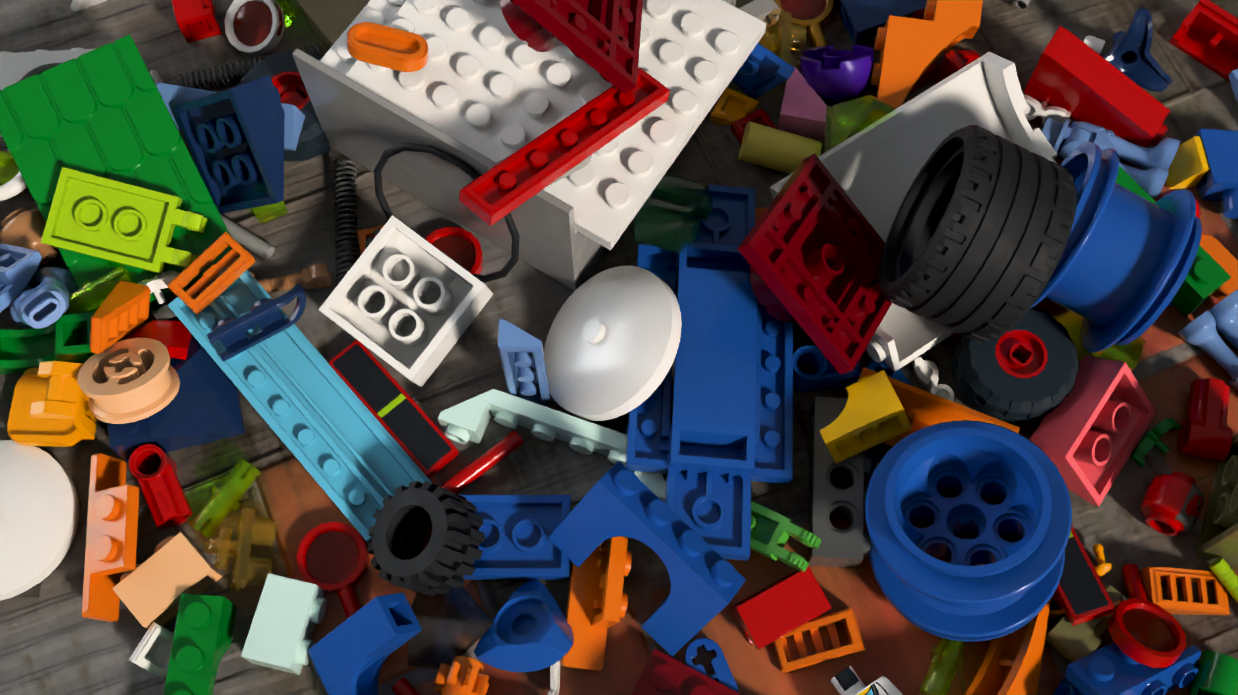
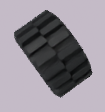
[368,481,485,596]

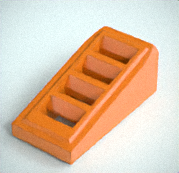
[90,281,151,354]
[1140,566,1230,616]
[773,608,866,674]

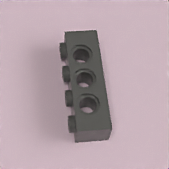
[807,397,871,569]

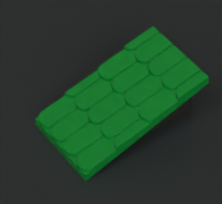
[0,34,240,312]

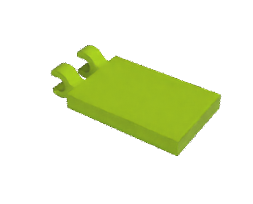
[41,167,208,274]

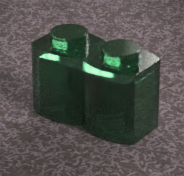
[635,173,713,253]

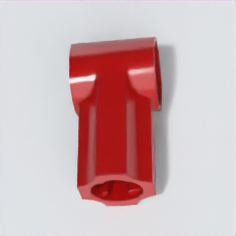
[1178,378,1232,463]
[129,444,193,529]

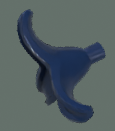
[1103,7,1173,92]

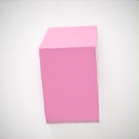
[777,66,838,142]

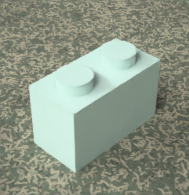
[241,573,327,675]

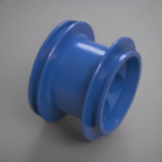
[1030,142,1202,353]
[865,420,1072,642]

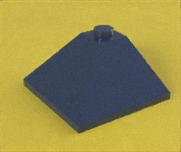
[172,75,285,214]
[107,335,245,462]

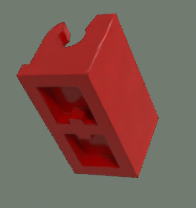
[1169,0,1238,82]
[729,566,832,650]

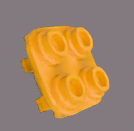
[7,361,97,447]

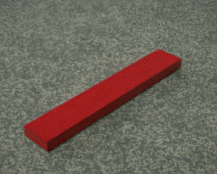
[459,67,670,226]

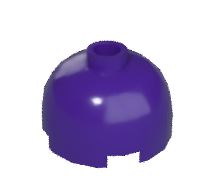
[800,44,874,107]

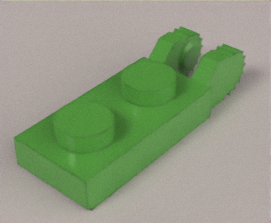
[750,501,822,572]

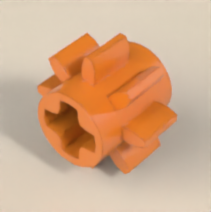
[434,656,489,695]

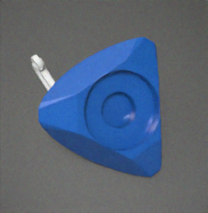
[474,579,574,695]

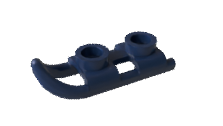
[207,284,306,362]

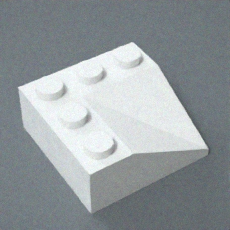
[319,215,493,387]

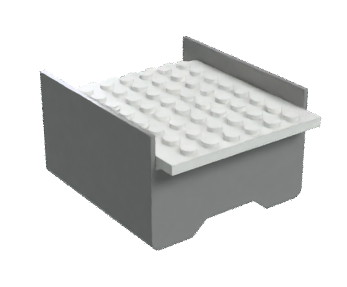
[292,0,767,291]

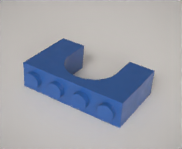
[548,460,746,656]
[307,592,422,695]

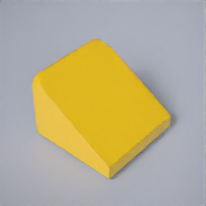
[1166,136,1210,189]

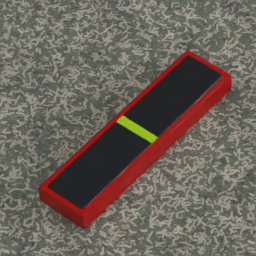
[328,340,459,479]
[1055,525,1115,626]

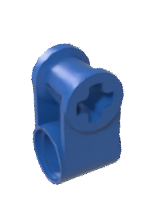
[793,345,861,393]

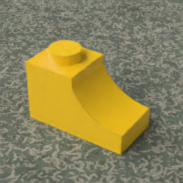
[819,370,912,463]

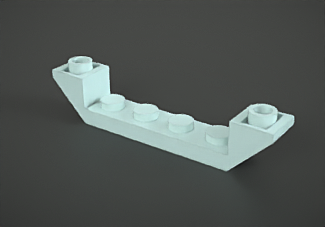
[438,389,666,502]

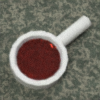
[224,0,285,56]

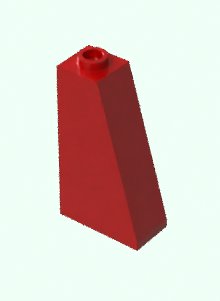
[1023,26,1170,147]

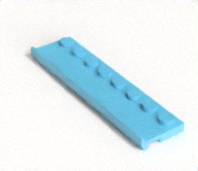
[168,258,432,544]

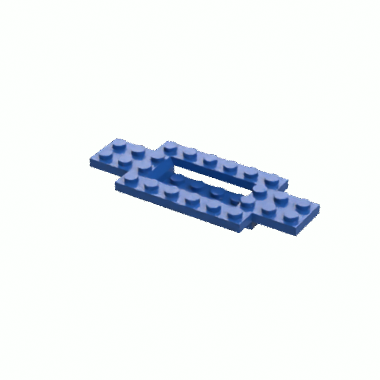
[625,181,793,561]

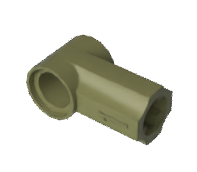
[1045,582,1124,663]

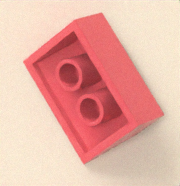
[1030,355,1157,506]

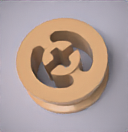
[77,338,180,424]

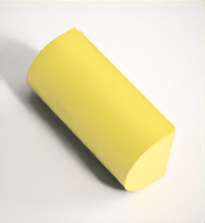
[738,121,822,174]

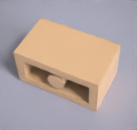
[112,532,222,629]

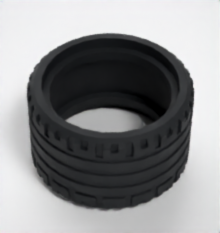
[878,125,1077,343]

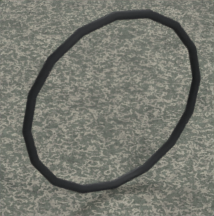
[374,143,519,283]

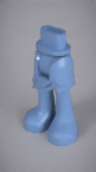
[1042,118,1180,200]
[9,267,80,329]
[1178,290,1238,391]

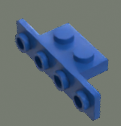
[1065,632,1201,695]

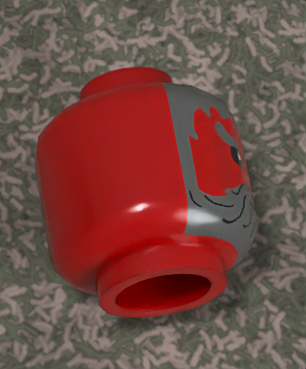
[1140,472,1205,536]

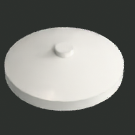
[544,266,682,421]
[0,440,79,601]

